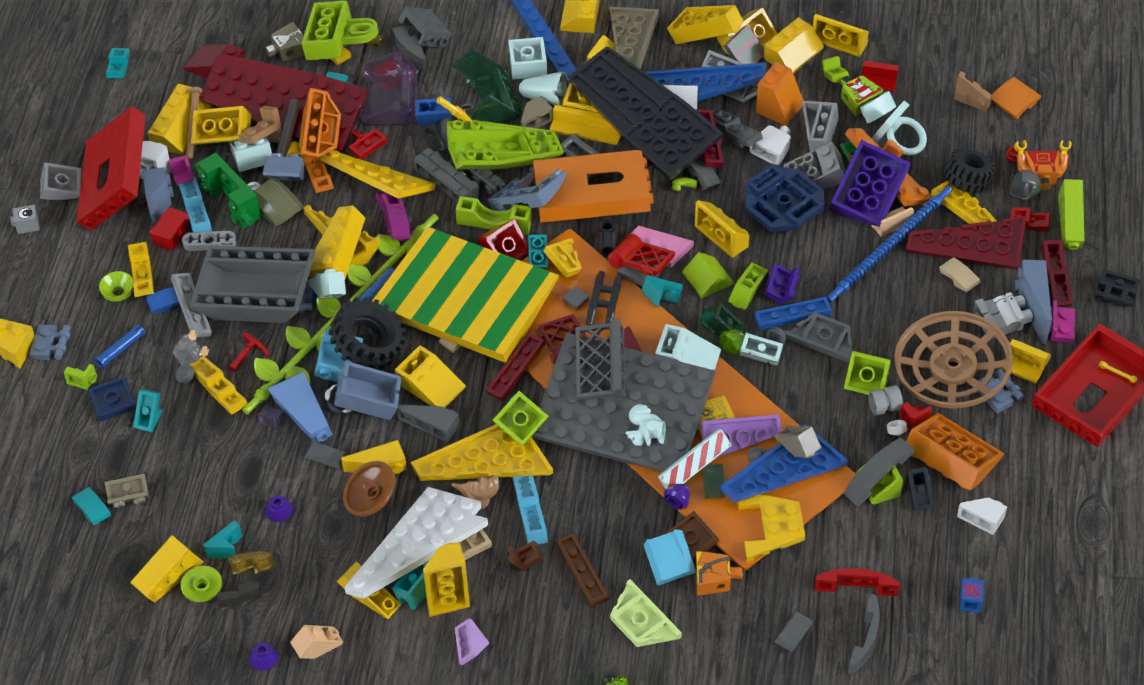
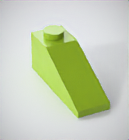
[728,262,768,310]

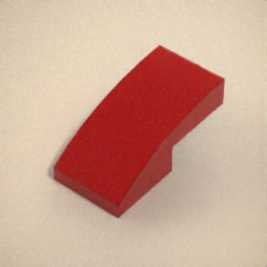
[1010,208,1051,231]

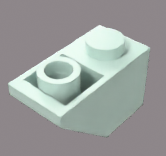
[308,269,346,298]

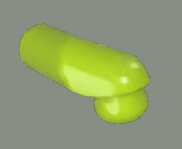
[671,177,698,191]

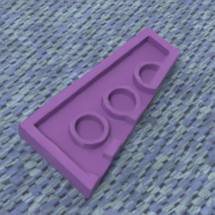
[701,414,781,458]

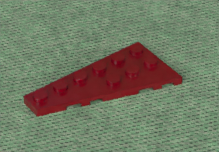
[906,216,1027,270]

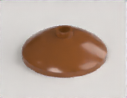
[343,461,395,517]

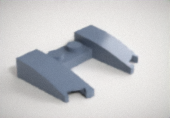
[488,169,567,211]

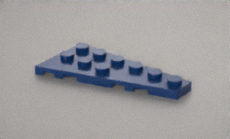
[720,424,848,503]

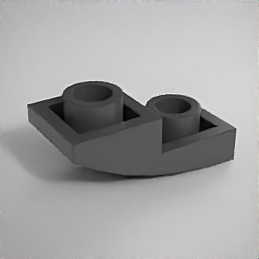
[687,157,721,190]

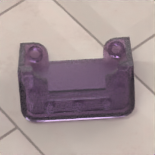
[360,50,418,126]

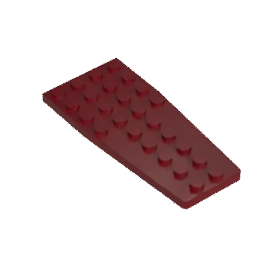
[200,54,368,154]

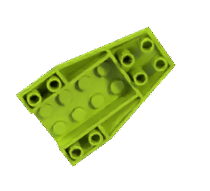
[447,120,564,170]

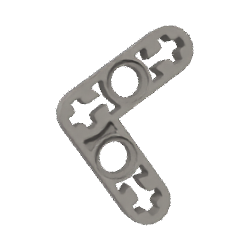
[182,231,237,251]

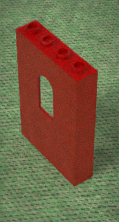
[76,106,146,231]
[1032,323,1144,447]

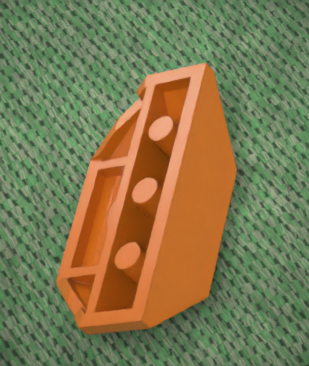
[299,88,341,158]

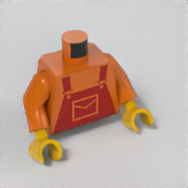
[1014,140,1072,190]

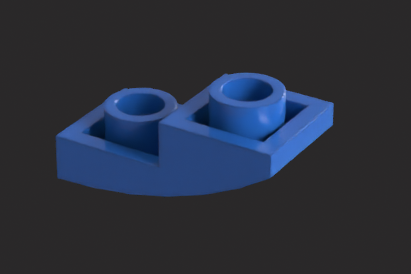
[146,287,180,313]

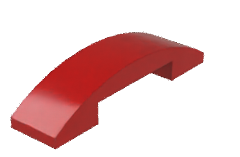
[815,568,900,596]

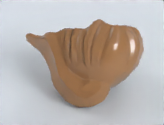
[451,475,499,510]

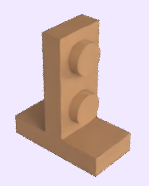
[238,106,282,144]

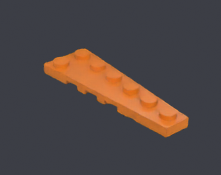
[845,128,932,206]

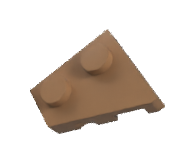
[954,71,992,112]

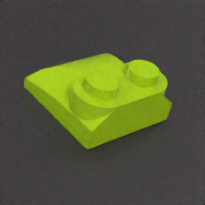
[493,391,549,446]

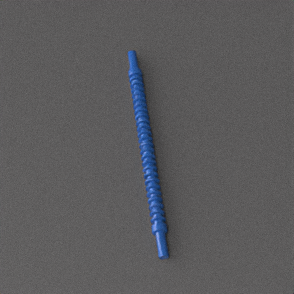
[827,186,952,303]

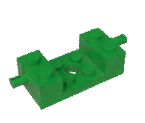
[194,153,261,229]

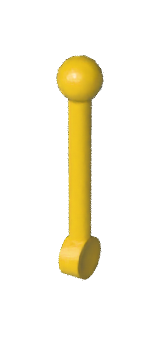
[1099,361,1138,383]

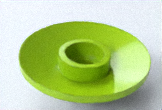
[181,566,222,602]

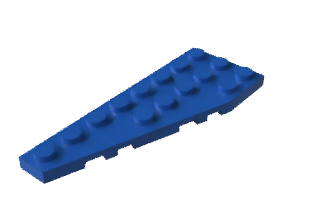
[645,63,767,101]

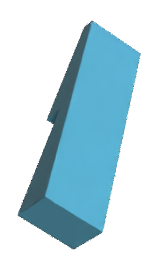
[179,177,212,233]
[512,476,548,544]

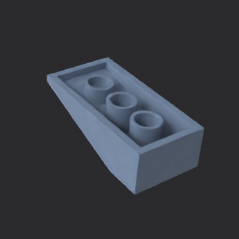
[1015,260,1052,344]

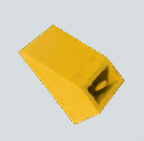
[395,345,466,408]

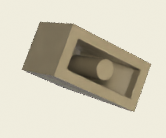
[521,96,553,128]

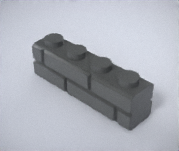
[414,148,479,203]

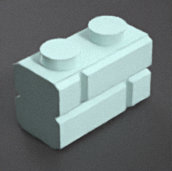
[740,333,783,366]

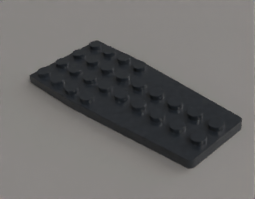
[569,47,723,181]

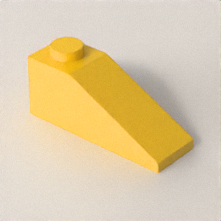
[341,440,407,474]

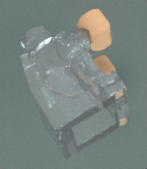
[172,330,209,365]

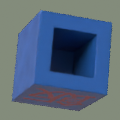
[959,578,984,613]

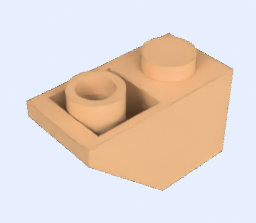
[290,625,343,659]

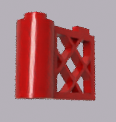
[608,234,675,276]

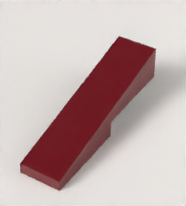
[1040,240,1073,307]

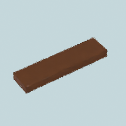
[555,533,609,607]

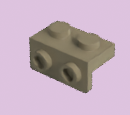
[105,474,150,508]

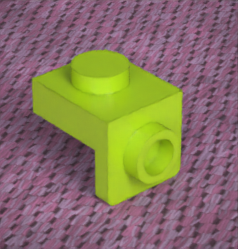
[822,56,849,83]

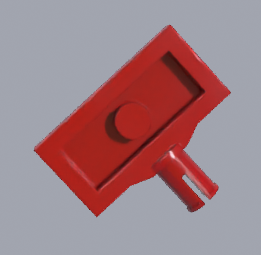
[349,128,388,160]

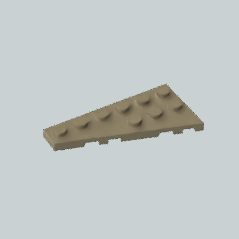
[609,7,660,69]

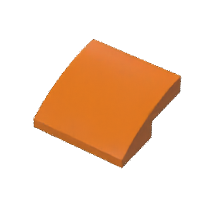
[991,77,1041,119]

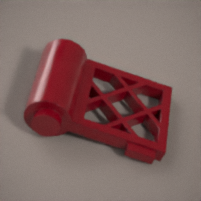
[536,314,589,365]

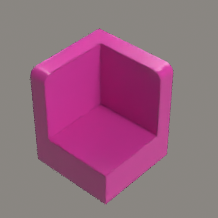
[169,155,194,185]

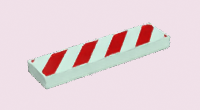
[657,429,731,489]

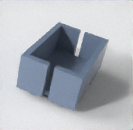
[334,361,401,420]

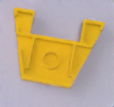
[737,494,805,562]

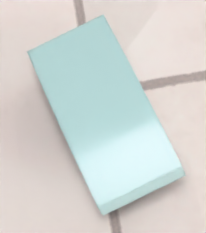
[860,91,896,124]

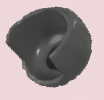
[1009,170,1041,200]

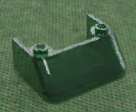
[452,48,523,123]

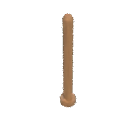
[186,87,202,161]

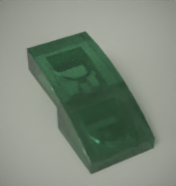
[702,464,725,498]

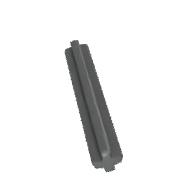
[276,99,301,157]

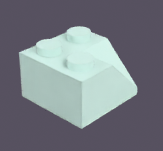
[508,37,547,80]

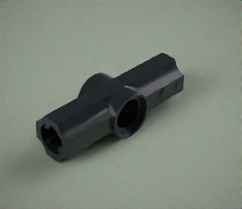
[599,215,616,257]

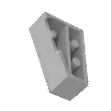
[802,101,839,152]

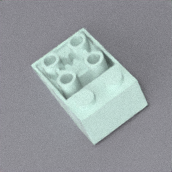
[228,127,272,172]
[655,324,721,370]

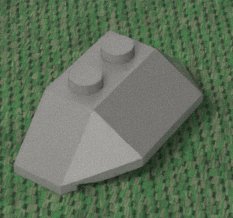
[702,50,758,103]

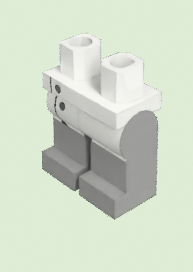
[974,292,1033,338]

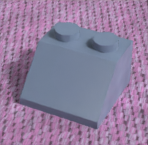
[263,153,305,182]
[142,167,174,222]

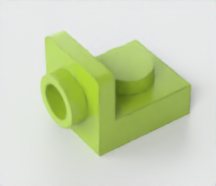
[64,364,97,390]

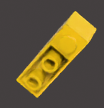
[337,562,402,620]

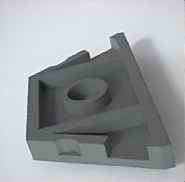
[784,313,852,363]

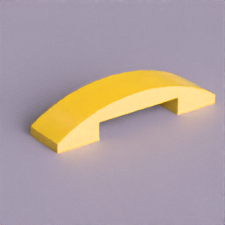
[128,242,154,297]

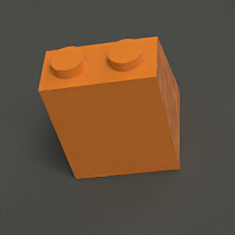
[756,61,804,126]

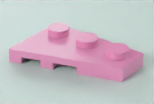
[631,226,694,268]

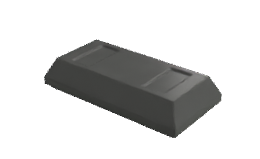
[304,441,349,469]
[774,611,814,652]

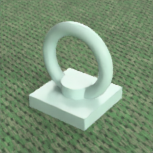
[872,101,927,155]

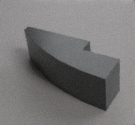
[392,25,427,71]

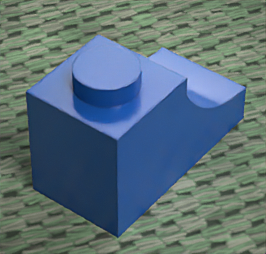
[415,97,452,126]

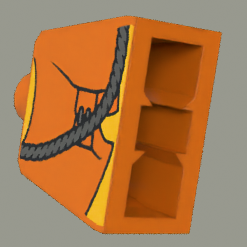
[696,551,743,596]

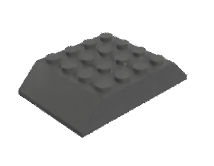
[189,245,316,323]

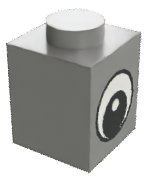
[10,205,40,234]

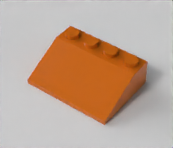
[906,413,1004,491]

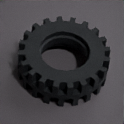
[329,297,406,370]

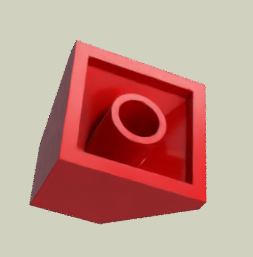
[477,219,529,260]

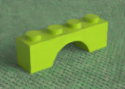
[456,196,532,235]

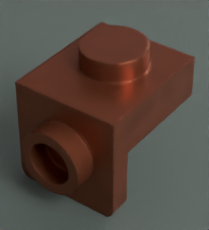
[508,540,543,571]

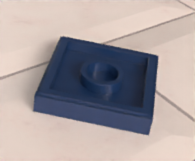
[88,376,137,421]

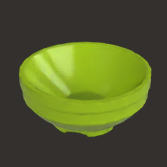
[99,271,134,301]

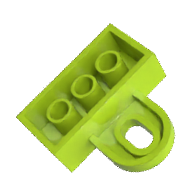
[302,1,379,60]

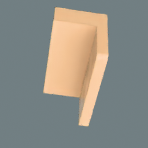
[872,206,914,237]

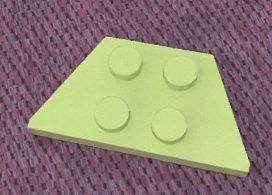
[610,579,682,647]

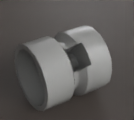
[868,385,903,416]

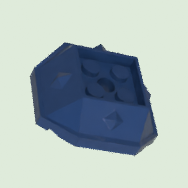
[745,164,825,234]

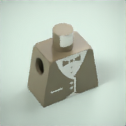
[265,22,305,61]

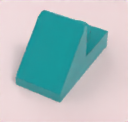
[641,275,683,307]
[133,389,163,432]
[203,521,242,558]

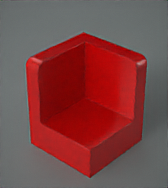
[900,402,932,430]

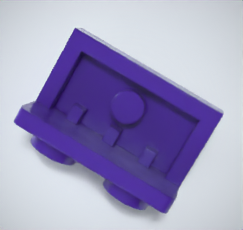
[764,263,800,305]

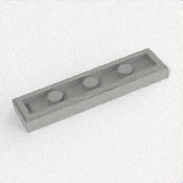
[171,273,212,337]

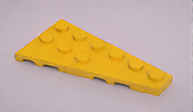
[320,150,436,199]

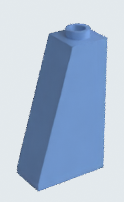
[268,372,333,442]

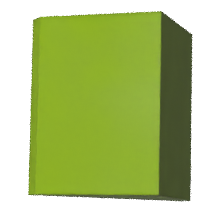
[682,252,734,299]
[844,351,891,395]
[856,466,903,504]

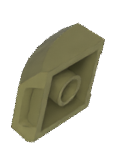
[253,178,303,227]

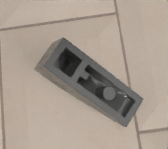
[397,405,460,443]

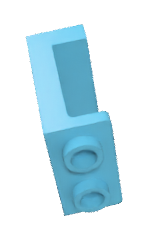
[314,328,363,382]

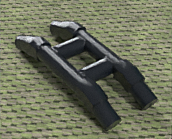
[586,271,624,325]

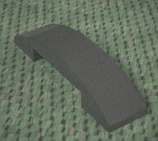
[844,438,915,507]
[848,594,879,675]

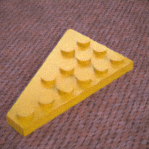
[411,425,553,481]

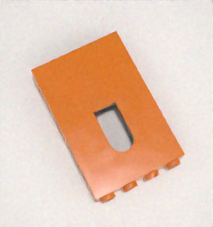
[533,150,653,223]

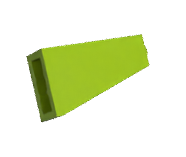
[1058,179,1084,250]

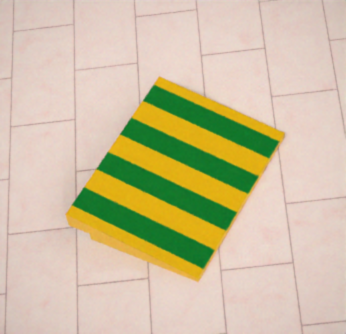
[371,227,559,363]

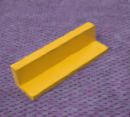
[550,105,621,145]

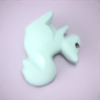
[626,404,666,447]

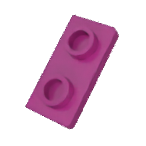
[1049,300,1075,343]

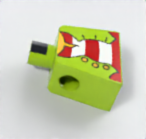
[841,76,883,116]

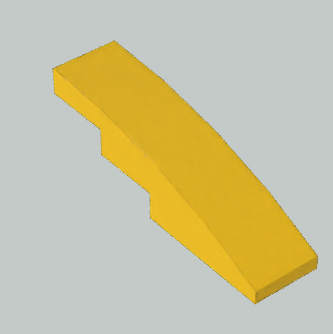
[189,356,248,415]

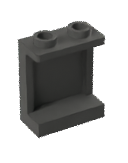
[398,7,452,48]

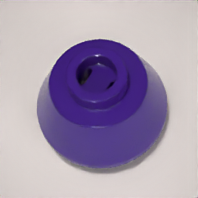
[664,483,690,510]
[265,496,293,522]
[249,643,278,671]

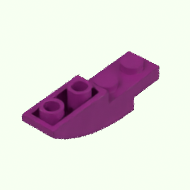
[376,191,411,241]

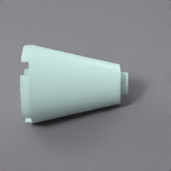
[519,72,569,106]

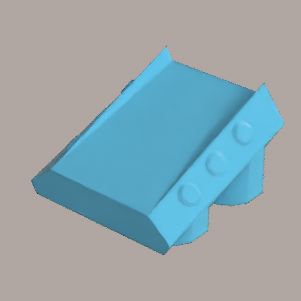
[643,530,696,585]

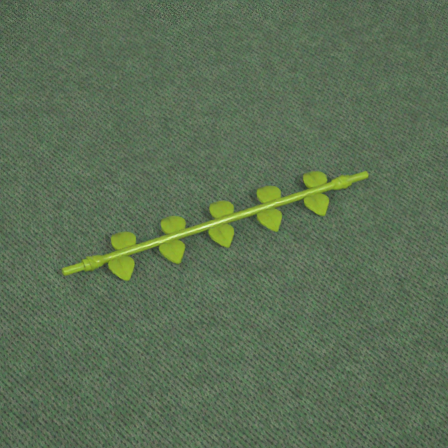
[242,214,439,415]

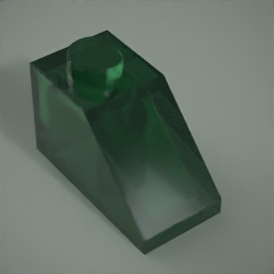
[699,303,745,341]

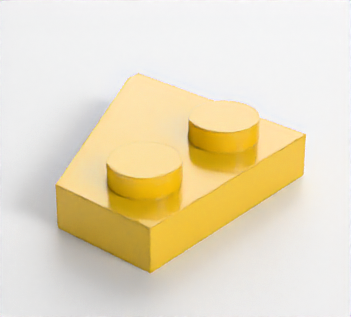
[543,238,582,278]

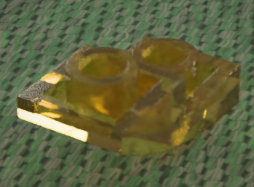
[228,551,274,575]

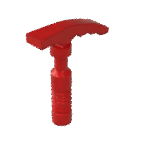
[229,332,269,372]

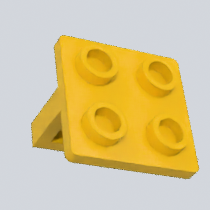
[1001,339,1051,384]

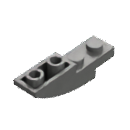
[712,109,763,148]

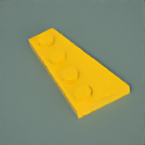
[930,181,996,224]

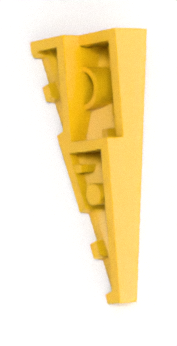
[303,205,381,266]

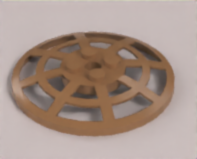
[895,311,1013,408]

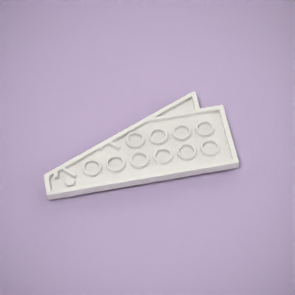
[345,487,488,599]

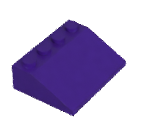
[828,140,911,227]

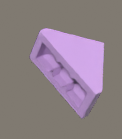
[455,618,489,665]

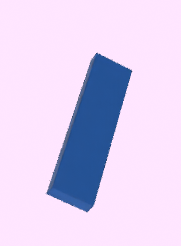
[754,297,832,330]

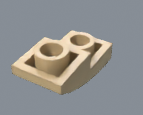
[939,257,981,292]

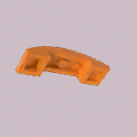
[303,155,334,193]

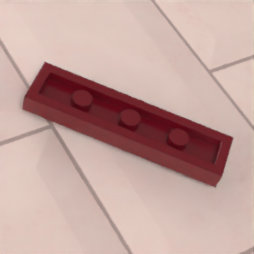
[486,333,546,402]

